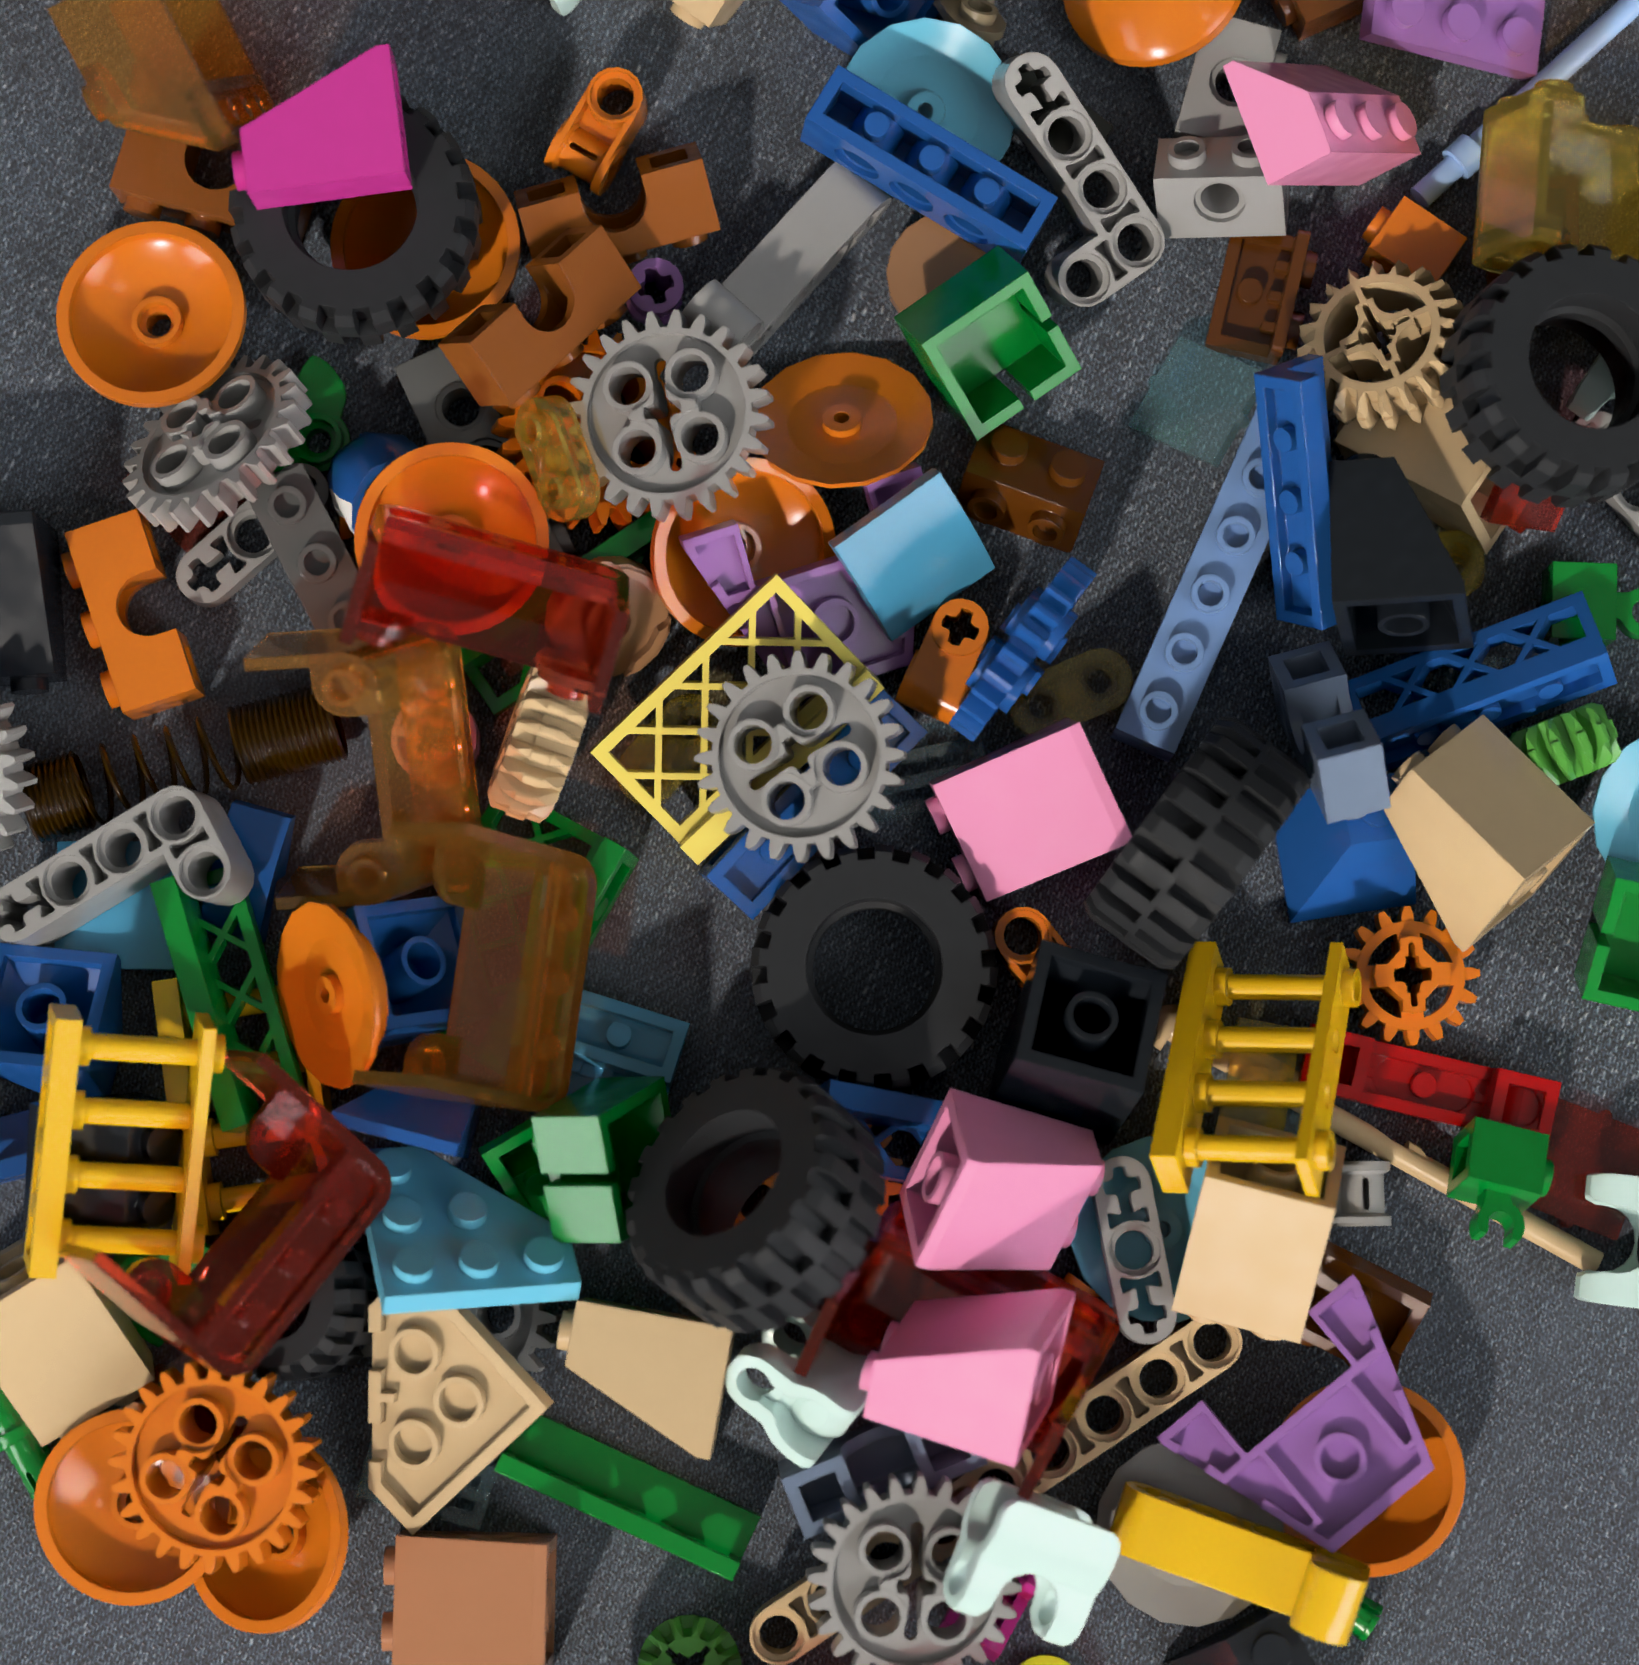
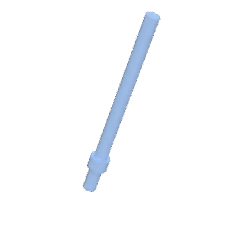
[1410,0,1639,208]

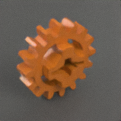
[1345,906,1480,1046]

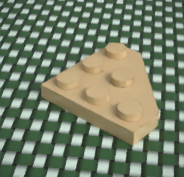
[368,1297,554,1536]

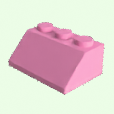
[1223,60,1421,186]

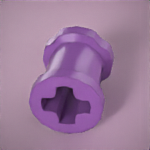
[626,258,684,326]

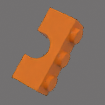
[61,509,206,720]

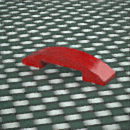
[1298,1024,1562,1145]

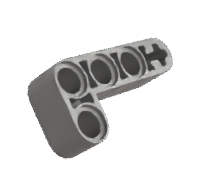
[992,52,1165,307]
[682,162,892,359]
[0,786,255,947]

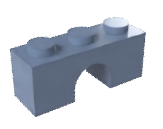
[1268,641,1391,824]
[777,1421,988,1540]

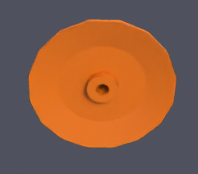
[755,352,933,489]
[276,901,389,1089]

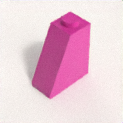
[232,44,413,210]

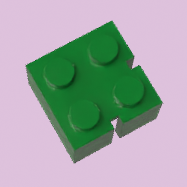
[893,245,1082,441]
[1574,856,1639,1012]
[531,1076,671,1243]

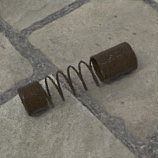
[23,681,348,844]

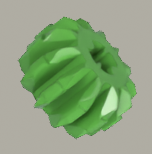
[1509,702,1622,786]

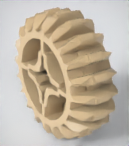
[1297,260,1464,432]
[487,648,598,823]

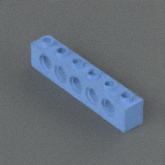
[1111,406,1328,762]

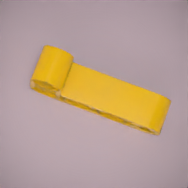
[1109,1481,1370,1646]

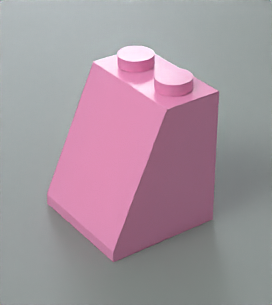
[924,717,1132,902]
[899,1088,1105,1270]
[859,1288,1076,1467]

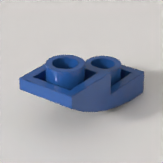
[201,799,296,943]

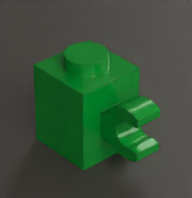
[1541,561,1639,647]
[1446,1116,1554,1249]

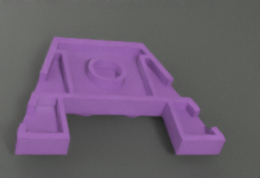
[678,462,923,698]
[1157,1274,1435,1553]

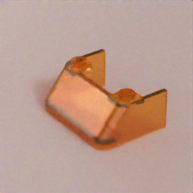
[47,0,275,152]
[243,623,483,910]
[352,822,597,1112]

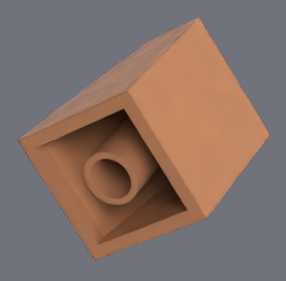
[381,1530,558,1665]

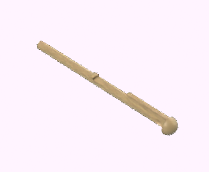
[1153,1004,1604,1271]

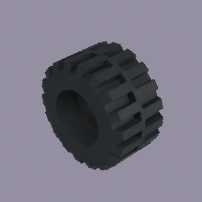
[204,1216,378,1381]

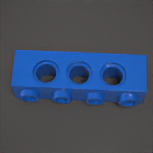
[800,65,1058,264]

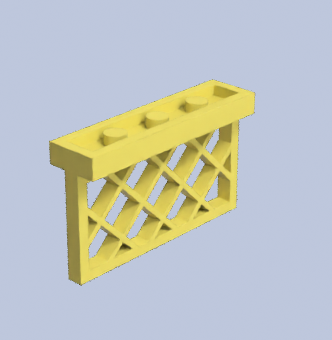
[590,572,884,865]

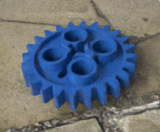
[948,556,1097,742]

